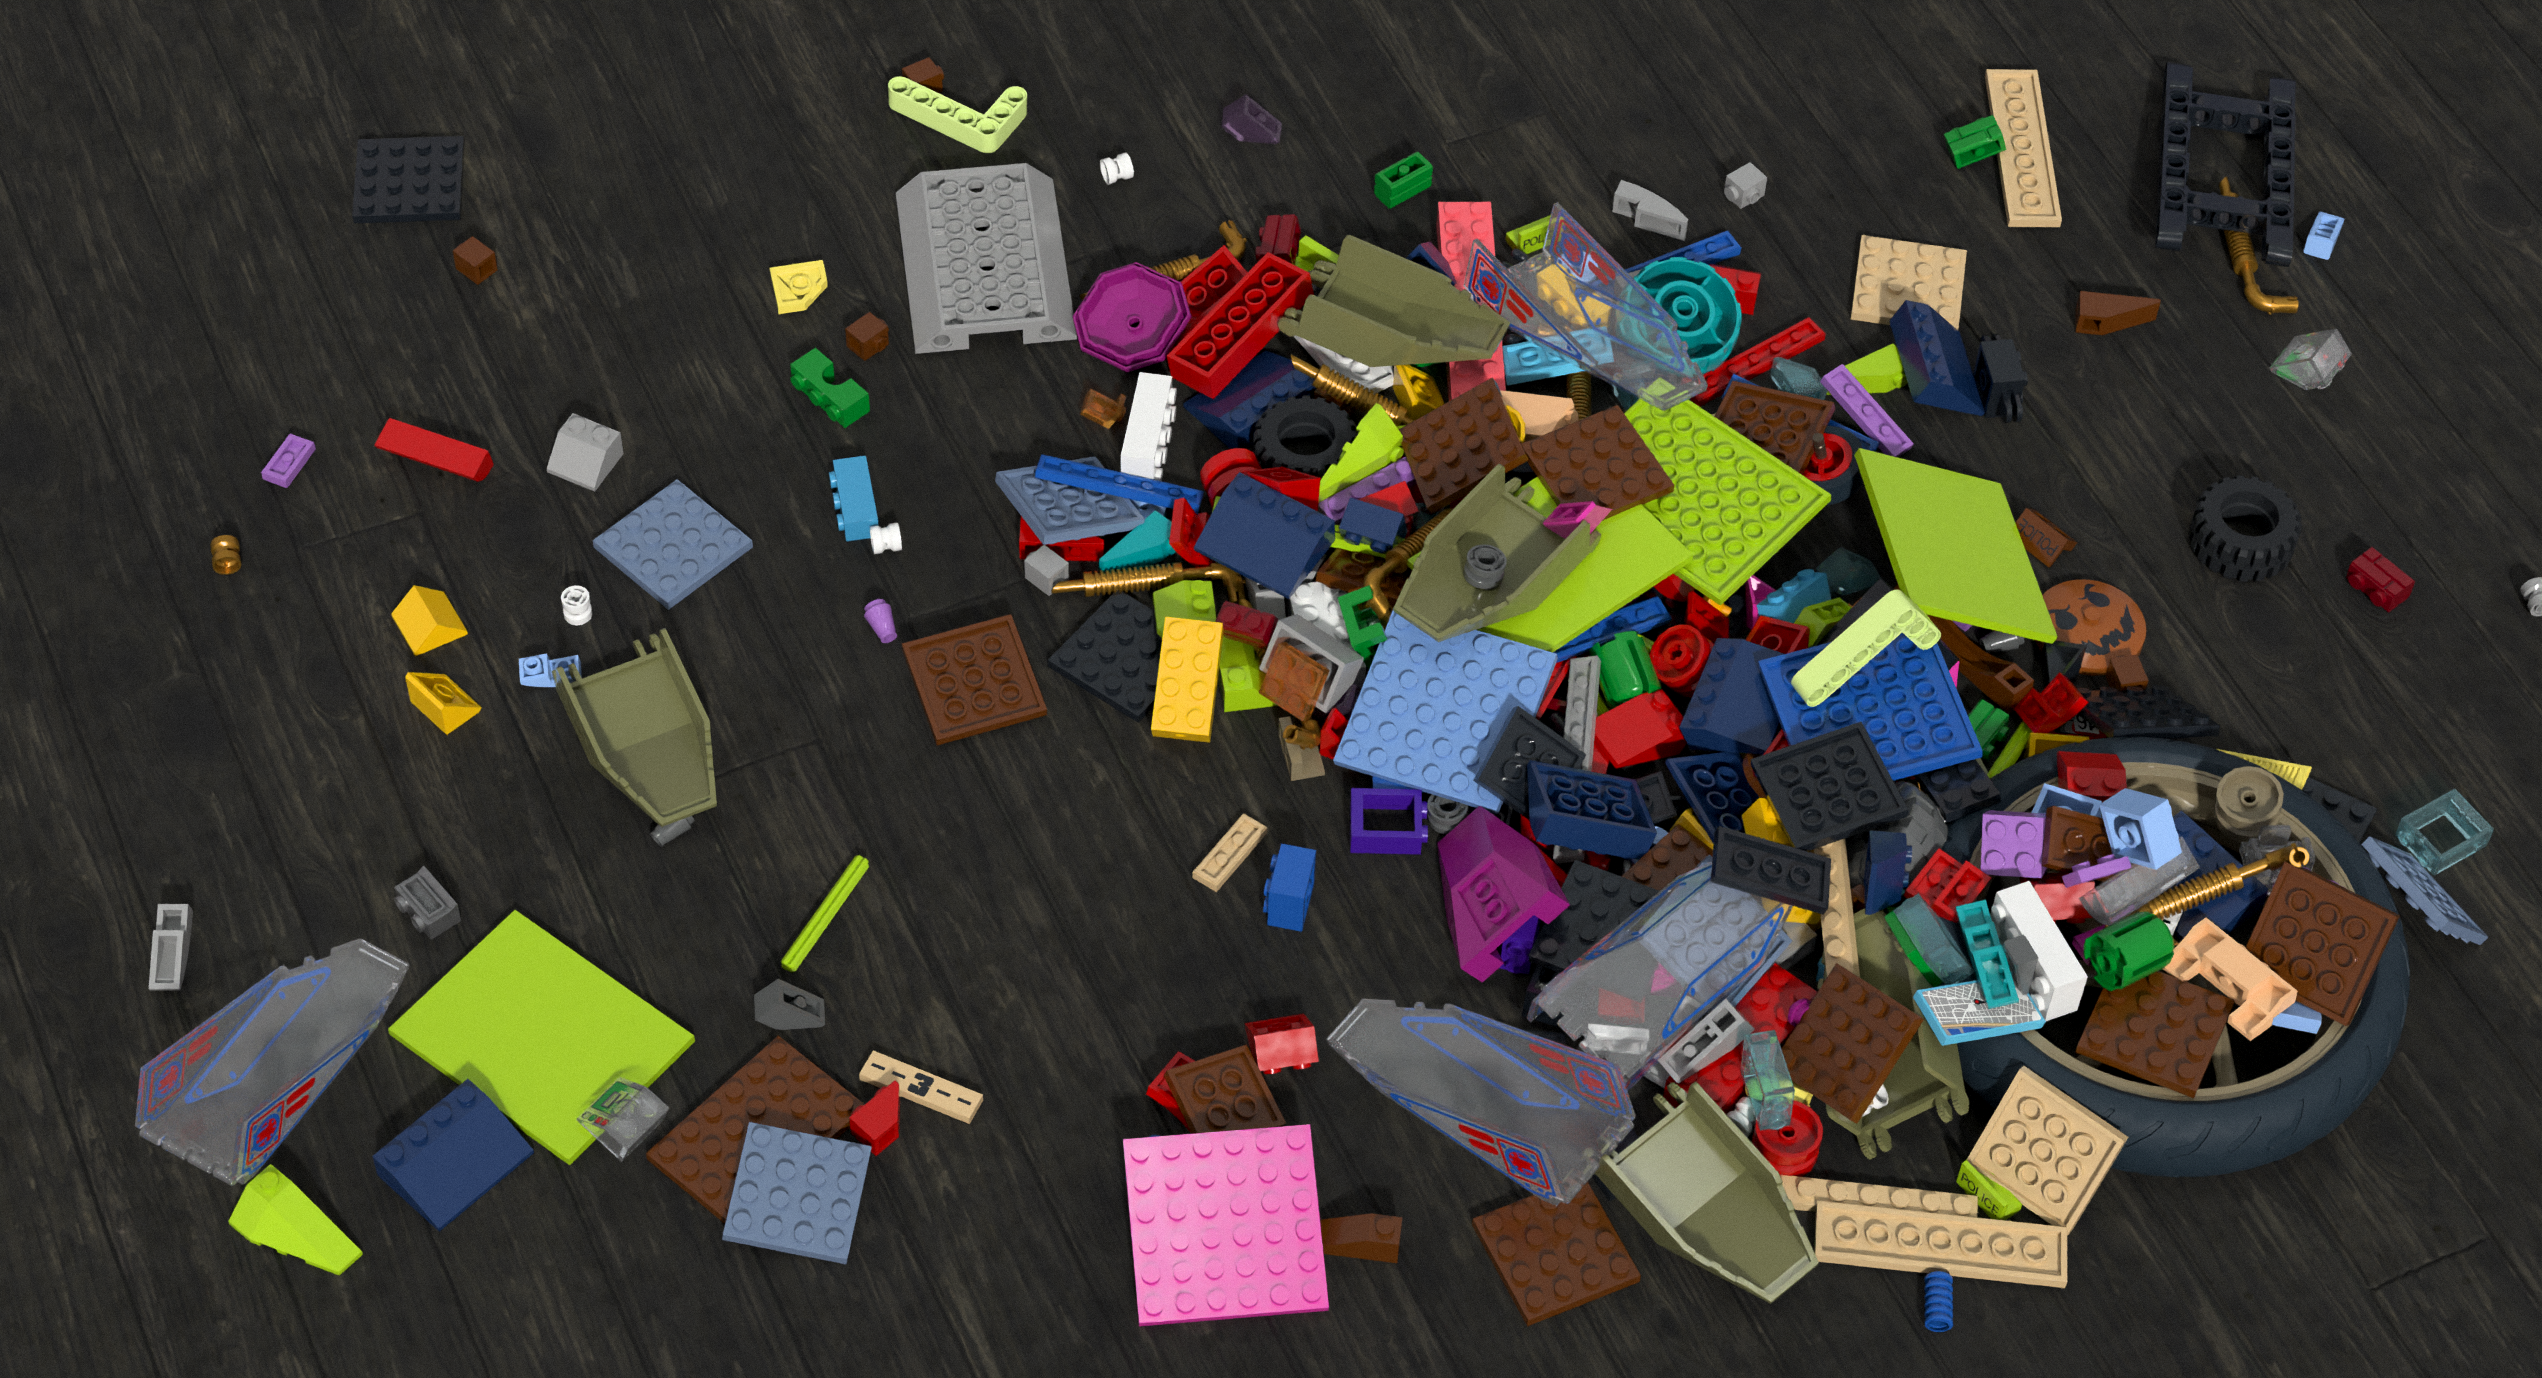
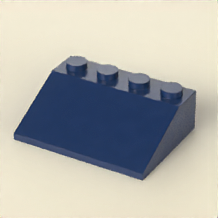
[1889,300,1985,416]
[1183,351,1317,449]
[1194,472,1335,599]
[1679,638,1783,755]
[1665,752,1761,844]
[1527,760,1657,860]
[2124,811,2269,941]
[372,1079,534,1232]

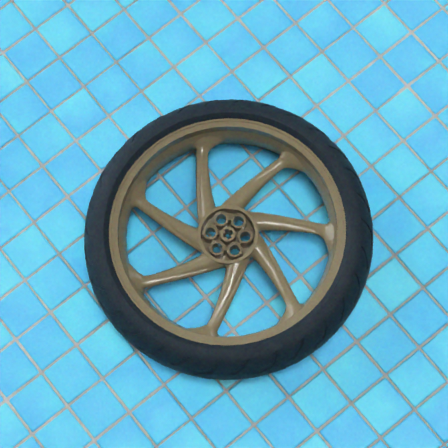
[1908,737,2410,1177]

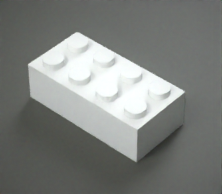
[1121,372,1177,482]
[1286,582,1366,690]
[1990,881,2088,1021]

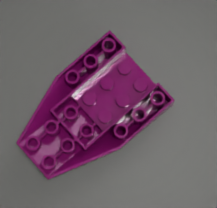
[1437,806,1570,982]

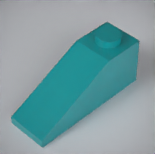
[1099,511,1176,573]

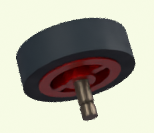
[1803,426,1863,505]

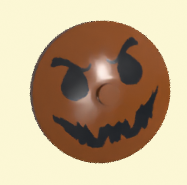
[2035,579,2146,676]

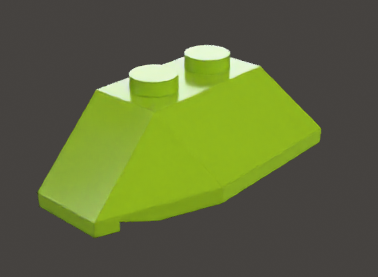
[1153,580,1216,638]

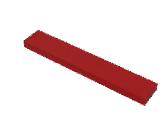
[1682,317,1826,407]

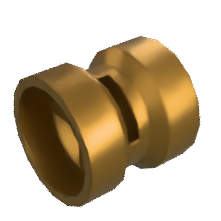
[210,535,241,575]

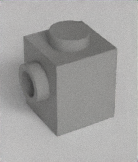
[1724,162,1767,209]
[1024,545,1069,596]

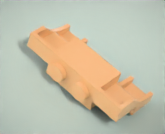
[2163,918,2298,1041]

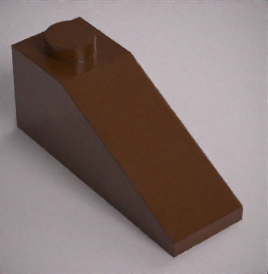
[1320,1213,1403,1263]

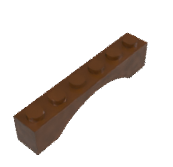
[1894,585,2035,715]

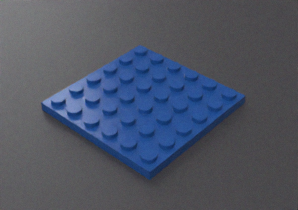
[1758,633,1982,781]

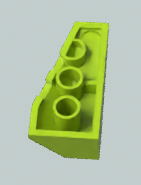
[1319,403,1404,502]
[1216,618,1281,712]
[228,1164,363,1276]

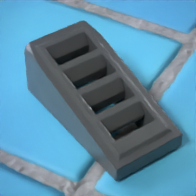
[2004,935,2039,995]

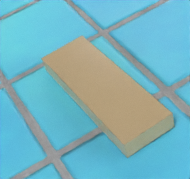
[1192,813,1267,892]

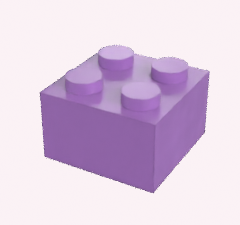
[1981,810,2047,878]

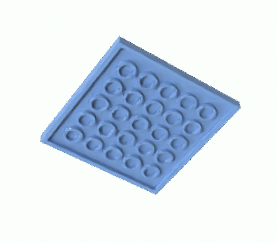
[1333,610,1558,814]

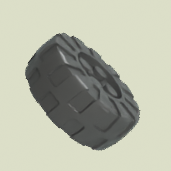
[1845,781,1948,896]

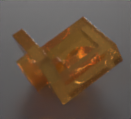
[1080,389,1127,429]

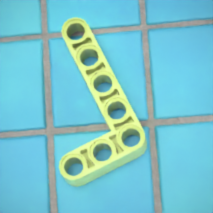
[888,77,1027,153]
[1791,590,1941,707]

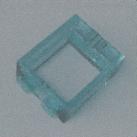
[2395,789,2494,875]
[1893,893,1975,985]
[1740,1030,1795,1131]

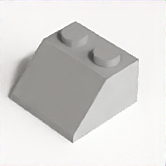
[547,413,624,492]

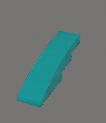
[1956,900,2019,1009]

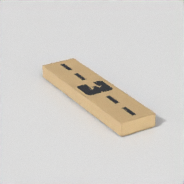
[859,1051,983,1124]

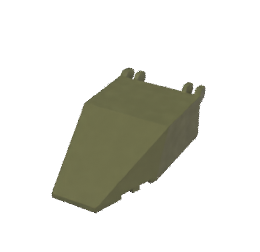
[1278,235,1510,367]
[1393,464,1602,642]
[552,628,717,827]
[1817,908,1969,1160]
[1583,1082,1819,1304]

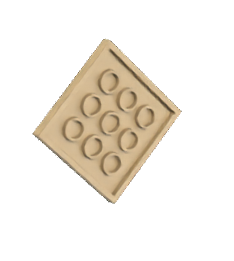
[1851,235,1967,330]
[1967,1066,2129,1236]

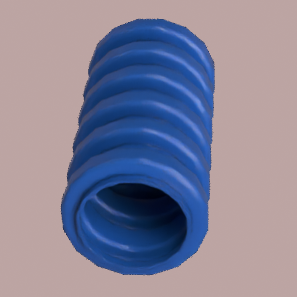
[1924,1271,1953,1332]

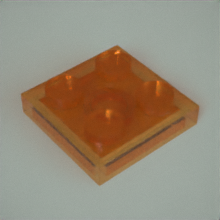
[1259,642,1330,722]

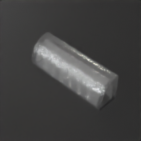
[2079,836,2200,926]

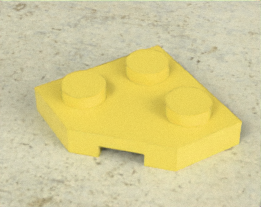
[770,260,828,314]

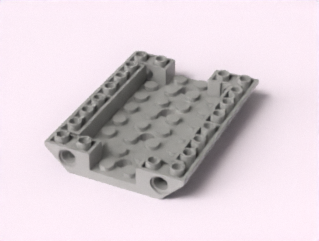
[896,163,1077,354]

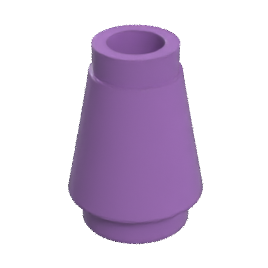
[864,599,897,643]

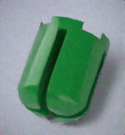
[1588,631,1661,709]
[2083,911,2174,991]

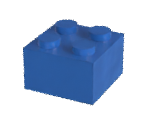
[1263,843,1316,932]

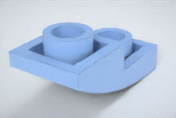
[519,653,582,687]

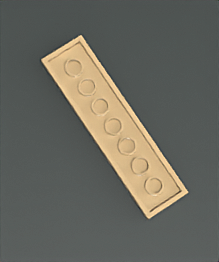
[1985,69,2062,227]
[1814,1201,2067,1288]

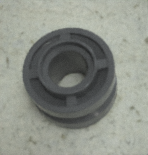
[1463,544,1507,589]
[1427,794,1469,835]

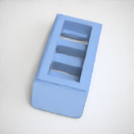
[2304,212,2344,260]

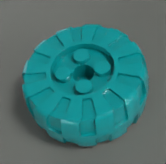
[1616,257,1742,382]

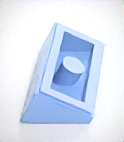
[2272,1001,2322,1034]

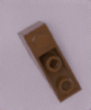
[2075,291,2161,335]

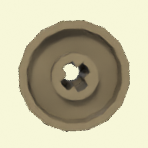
[2214,766,2284,844]

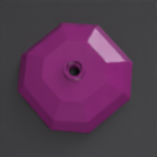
[1073,262,1191,372]

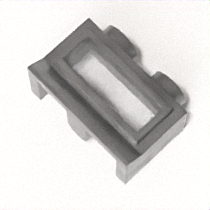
[394,866,461,940]

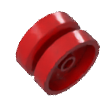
[1200,448,1262,509]
[1649,625,1714,698]
[1751,1099,1823,1177]

